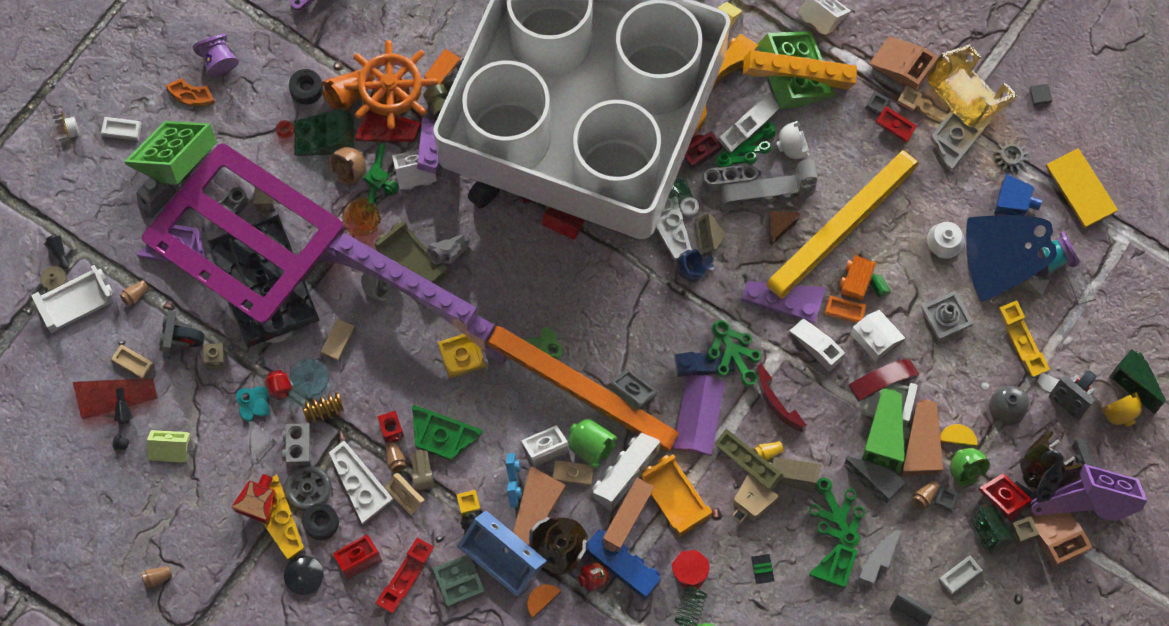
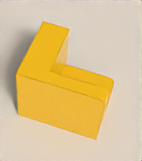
[456,490,481,518]

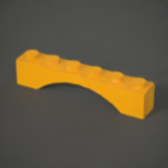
[693,34,758,136]
[743,50,857,90]

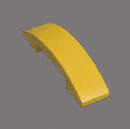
[999,300,1050,378]

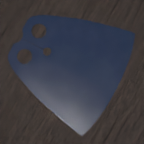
[966,215,1057,302]

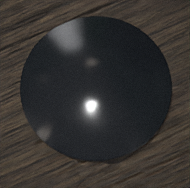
[284,556,324,595]

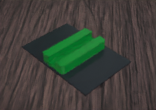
[751,554,775,584]

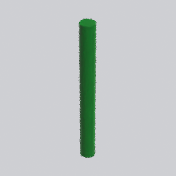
[365,143,385,215]

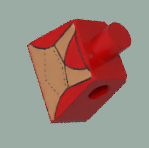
[232,474,277,525]

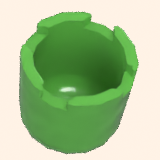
[568,419,618,469]

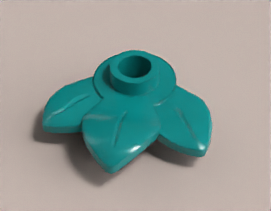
[236,386,270,422]

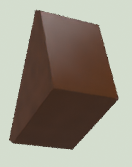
[769,211,800,245]

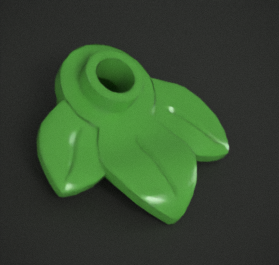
[526,327,562,359]

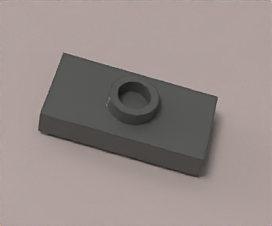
[1072,437,1094,467]
[889,591,934,626]

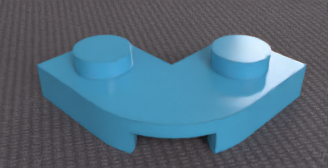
[506,453,522,508]

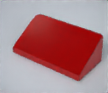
[542,207,585,240]

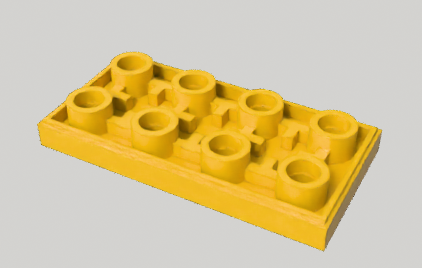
[1045,148,1118,229]

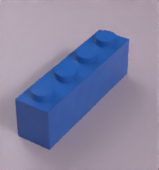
[585,529,661,601]

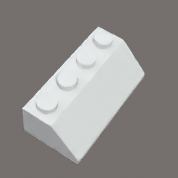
[592,433,660,511]

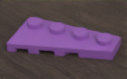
[417,117,440,174]
[741,281,826,324]

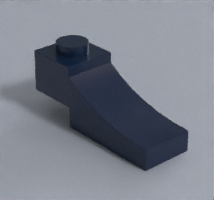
[674,351,735,377]

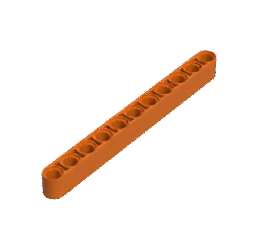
[486,326,679,451]

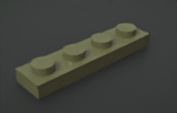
[714,429,784,490]

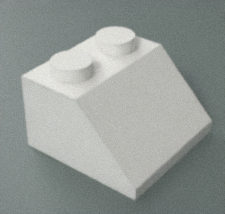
[798,0,850,35]
[392,149,437,190]
[851,310,905,362]

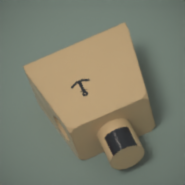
[732,473,779,523]

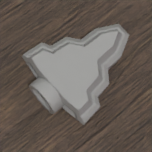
[426,235,470,265]

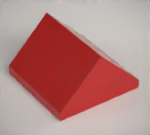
[978,473,1032,522]
[333,534,382,580]

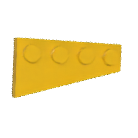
[262,474,305,561]

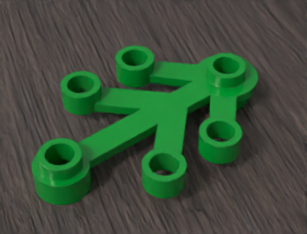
[715,122,776,168]
[707,320,761,387]
[809,478,865,548]

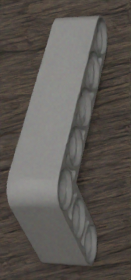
[720,159,818,207]

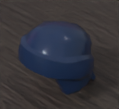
[677,249,714,281]

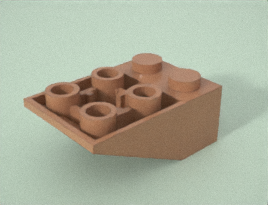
[869,36,938,91]
[1025,512,1093,569]

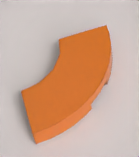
[165,78,215,107]

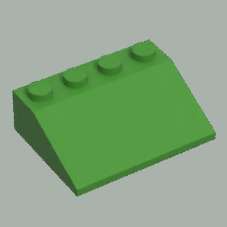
[757,31,836,109]
[124,121,217,185]

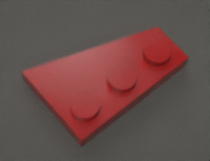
[355,110,421,142]

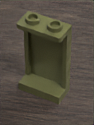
[375,221,449,285]

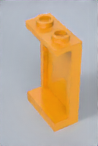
[640,455,713,537]

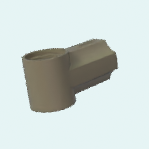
[411,450,434,491]

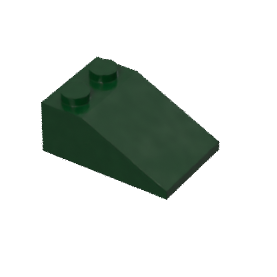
[1109,349,1166,414]

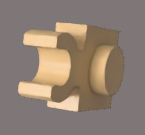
[896,85,932,115]

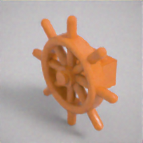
[343,40,438,129]

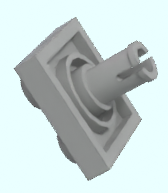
[921,291,974,341]

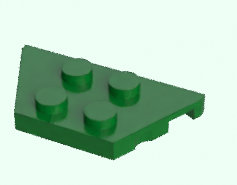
[412,405,483,461]

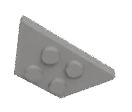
[930,109,993,171]

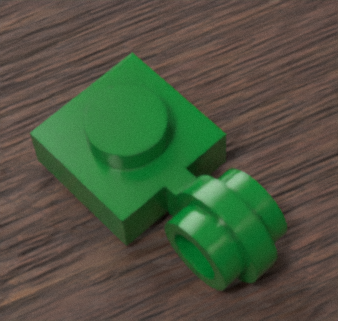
[362,163,399,196]

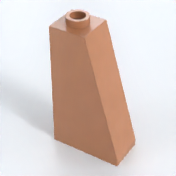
[901,399,943,476]
[513,466,566,546]
[601,478,654,552]

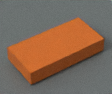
[424,49,461,85]
[824,295,866,323]

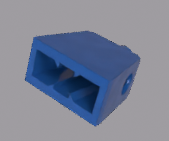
[994,174,1042,216]

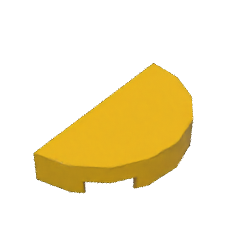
[940,424,978,447]

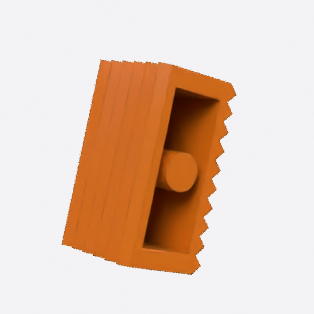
[839,255,876,301]

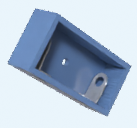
[457,511,547,597]

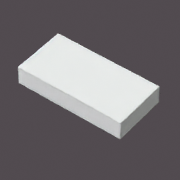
[101,117,142,141]
[939,555,983,595]

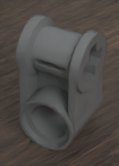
[218,187,248,215]

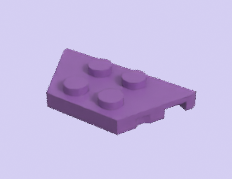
[136,225,205,264]

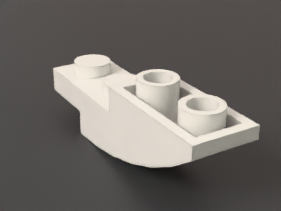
[718,93,780,153]

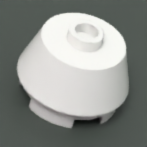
[927,222,965,259]

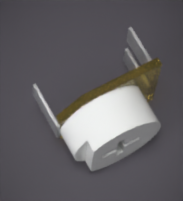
[52,111,79,142]

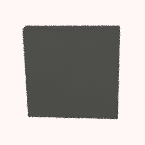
[607,369,657,410]

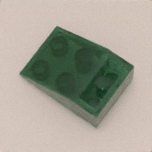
[294,108,354,156]
[970,504,1014,554]

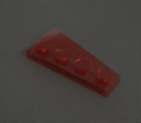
[73,378,158,419]

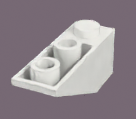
[789,318,845,372]

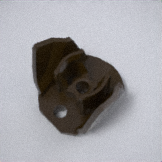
[1020,430,1083,490]
[529,516,588,575]

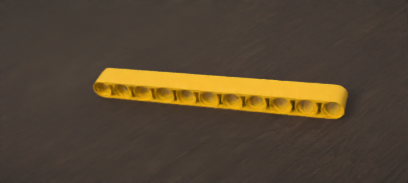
[766,151,919,299]

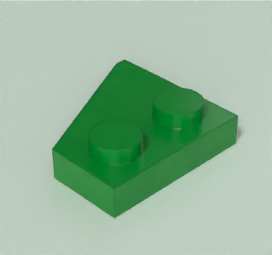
[809,544,858,589]

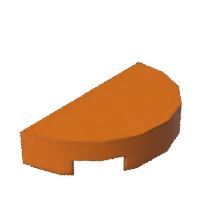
[527,584,562,619]

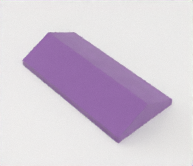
[673,375,725,456]

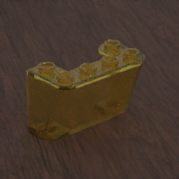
[927,44,1017,128]

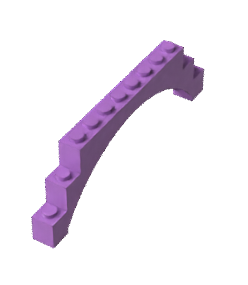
[308,231,507,364]

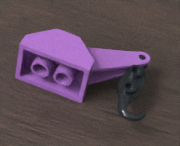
[1030,450,1147,521]

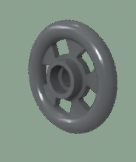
[284,465,331,511]

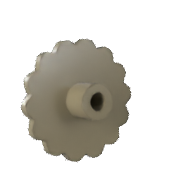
[40,266,67,290]

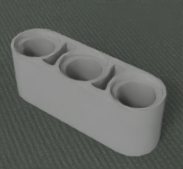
[703,164,758,191]

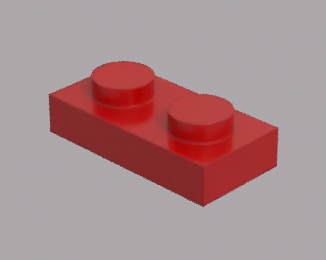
[875,106,917,143]

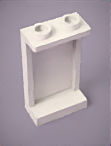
[31,265,114,333]

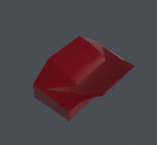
[684,131,722,168]

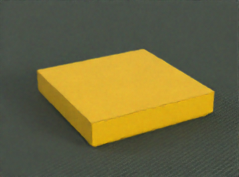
[438,334,486,379]

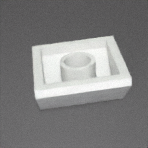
[521,425,569,468]

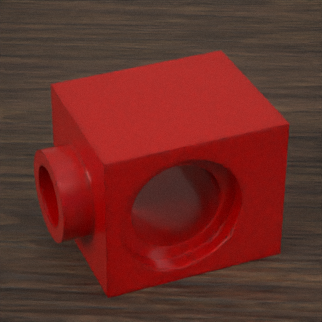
[377,410,404,443]

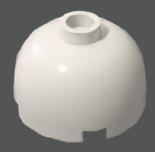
[777,121,810,159]

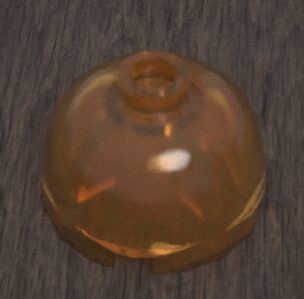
[342,198,381,237]

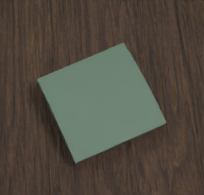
[432,555,484,606]

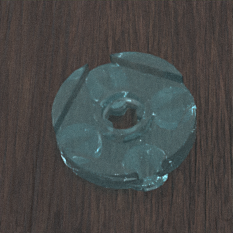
[290,359,329,398]

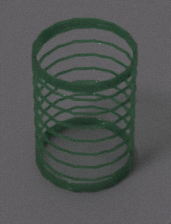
[674,587,708,626]

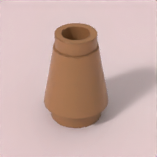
[120,280,149,307]
[385,442,407,473]
[912,481,940,509]
[141,566,172,589]

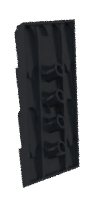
[207,214,320,348]

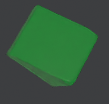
[870,274,891,298]

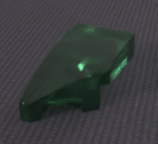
[668,179,693,199]

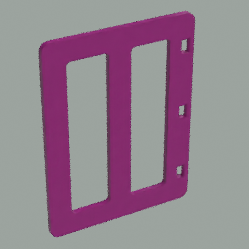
[142,143,344,324]

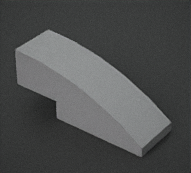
[857,530,901,587]

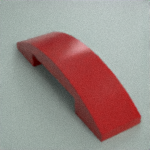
[375,537,434,614]

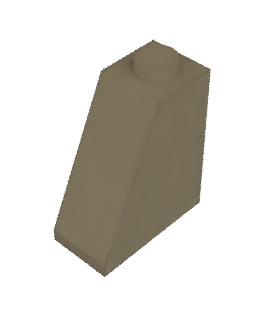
[769,457,822,493]

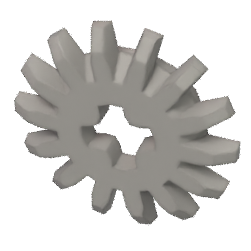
[995,139,1029,171]

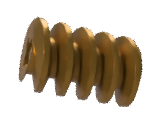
[302,392,345,425]

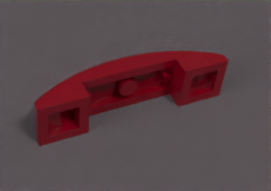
[848,359,920,402]
[757,363,806,432]

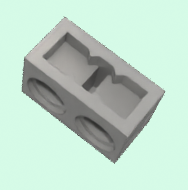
[282,423,312,467]

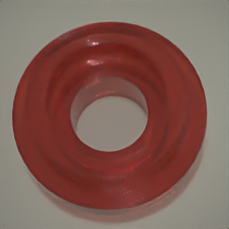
[276,120,294,139]

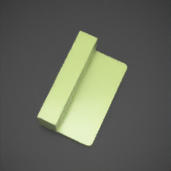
[147,430,190,462]

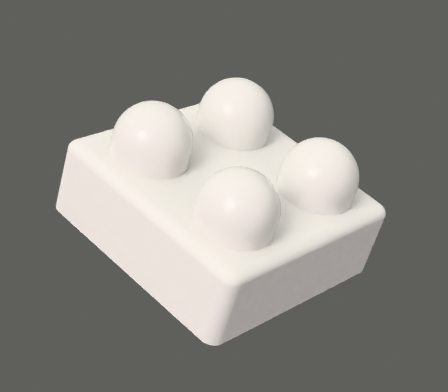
[434,0,730,239]

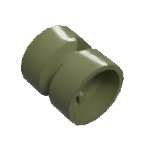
[423,84,449,119]

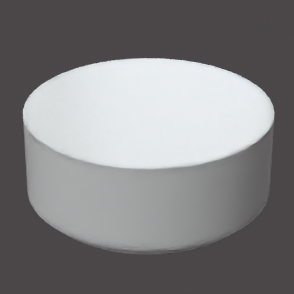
[680,197,699,217]

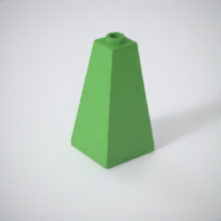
[861,388,904,475]

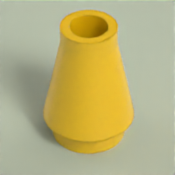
[753,441,784,461]

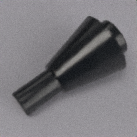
[44,234,70,269]
[114,387,133,424]

